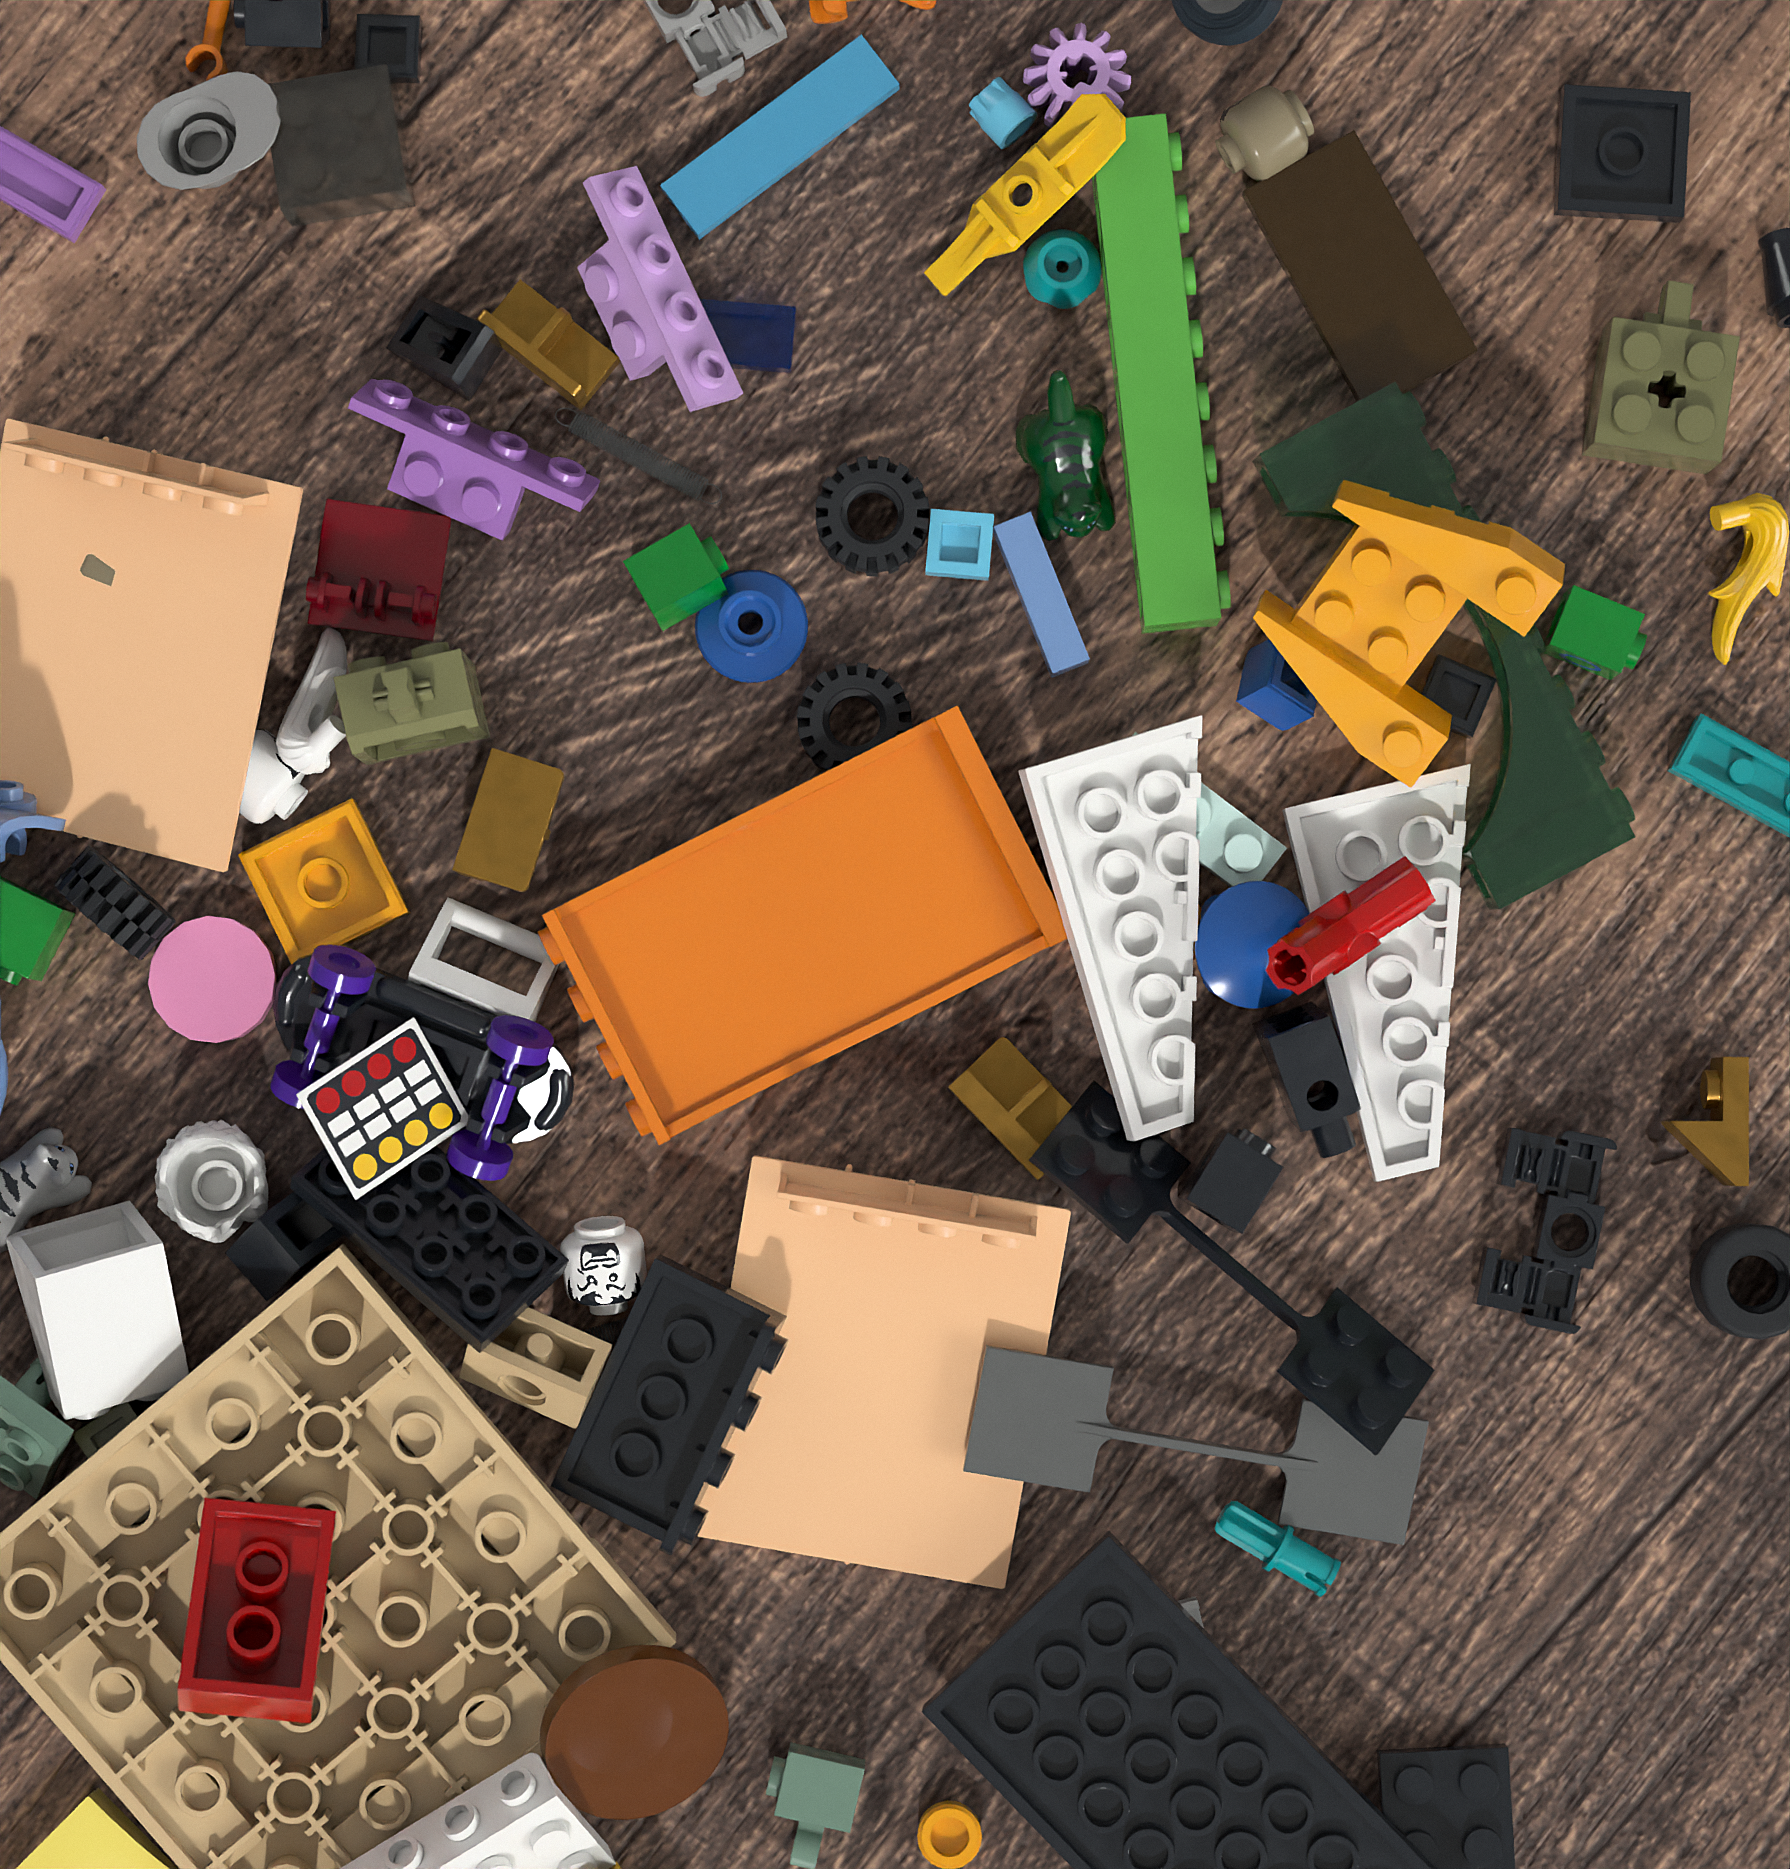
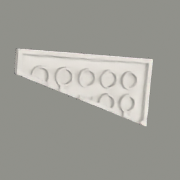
[1018,715,1202,1141]
[1282,764,1471,1182]

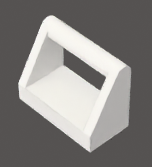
[408,897,559,1022]

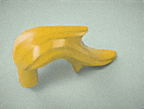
[1708,493,1789,665]

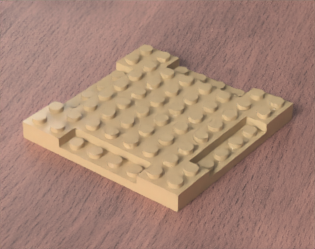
[0,1243,676,1869]

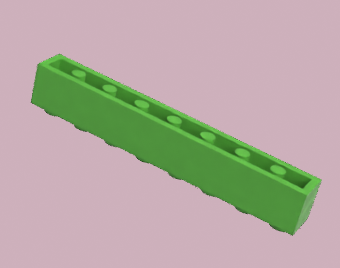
[1092,113,1231,634]

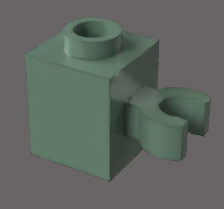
[765,1742,865,1869]

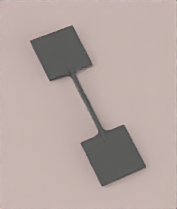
[963,1345,1429,1545]

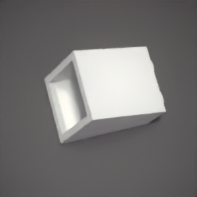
[6,1201,189,1420]

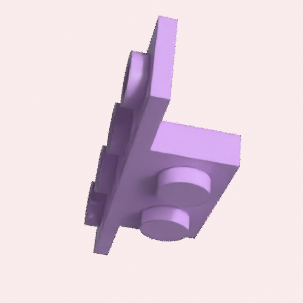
[577,166,743,412]

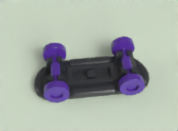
[270,945,575,1181]

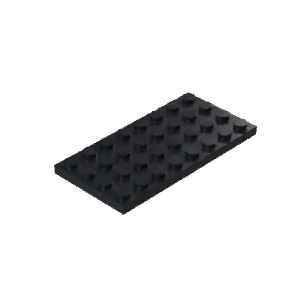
[922,1531,1436,1869]

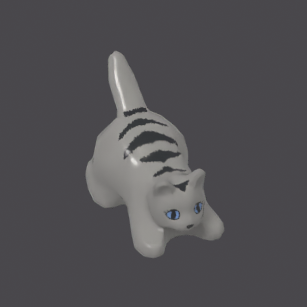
[0,1126,92,1253]

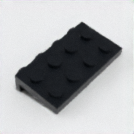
[551,1254,789,1556]

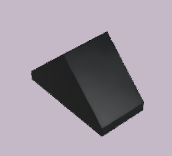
[386,296,503,401]

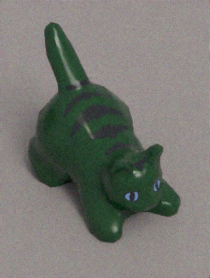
[1016,370,1116,541]

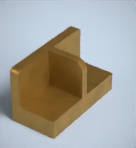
[476,279,620,410]
[452,748,564,892]
[948,1037,1072,1180]

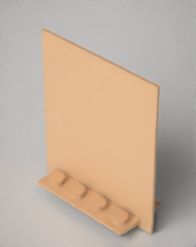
[0,419,303,872]
[697,1155,1071,1589]

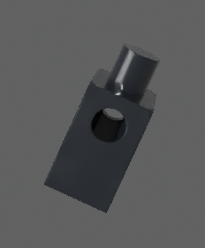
[1252,1001,1361,1158]

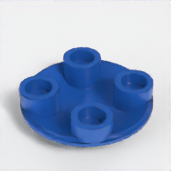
[1195,881,1309,1008]

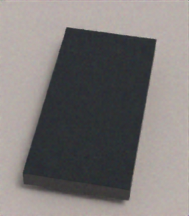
[290,1146,569,1353]

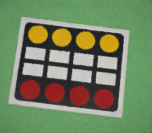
[296,1017,468,1200]

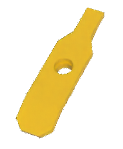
[924,94,1126,296]

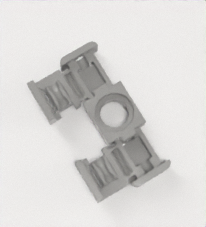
[643,0,787,97]

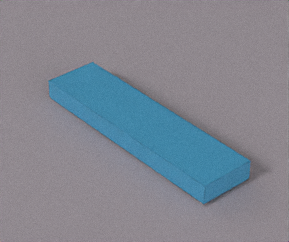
[660,34,900,240]

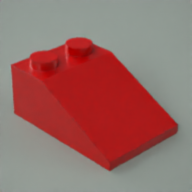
[177,1498,336,1723]

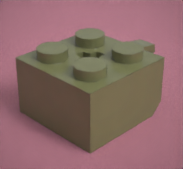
[1582,280,1740,475]
[333,642,490,765]

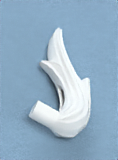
[276,627,347,774]

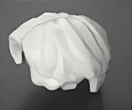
[155,1120,268,1243]

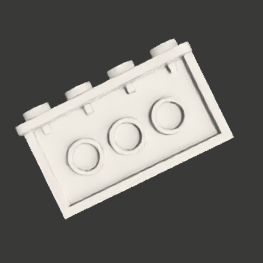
[340,1753,616,1869]

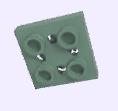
[0,1358,74,1499]

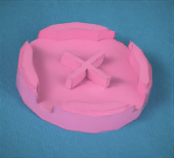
[148,916,277,1043]

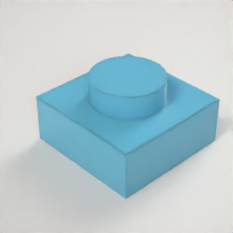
[925,509,994,581]

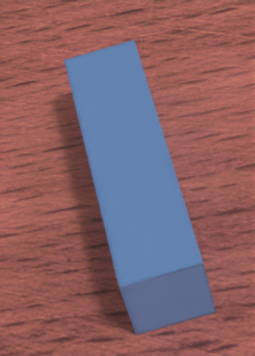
[993,512,1090,678]

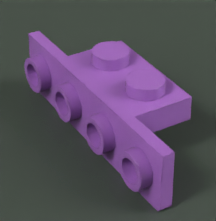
[348,379,600,541]

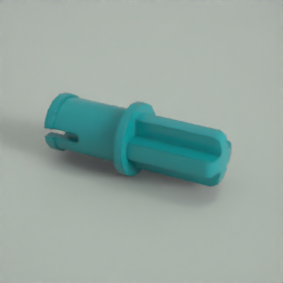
[1215,1501,1341,1597]

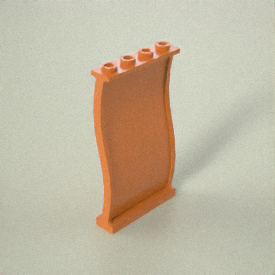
[538,705,1068,1145]

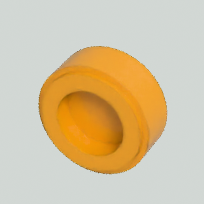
[917,1801,982,1869]

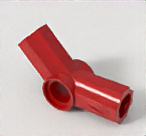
[1266,856,1436,995]

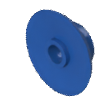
[695,570,808,683]

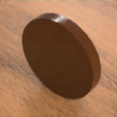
[540,1645,729,1820]

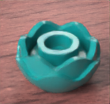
[1023,229,1102,309]

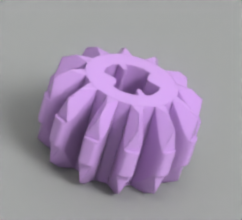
[1023,23,1131,127]

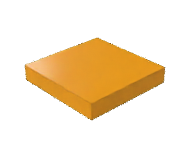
[238,798,410,964]

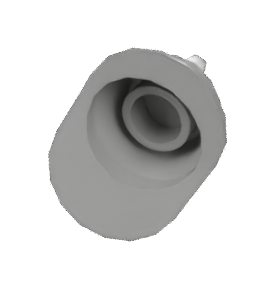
[136,71,281,190]

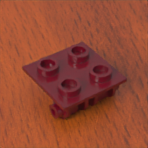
[306,499,452,642]

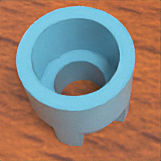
[969,77,1037,149]

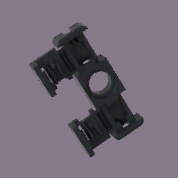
[1472,1128,1617,1334]

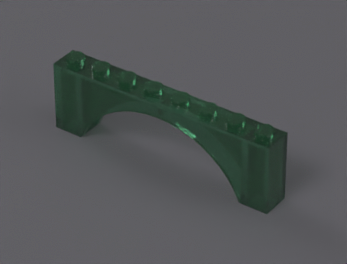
[1252,382,1636,910]

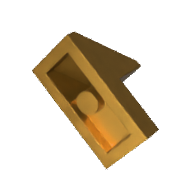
[1661,1057,1749,1186]

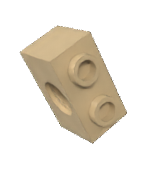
[459,1307,612,1429]

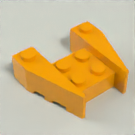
[1253,480,1565,788]

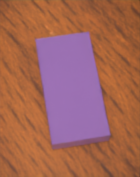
[0,126,106,244]

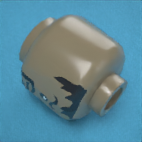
[1215,85,1314,181]

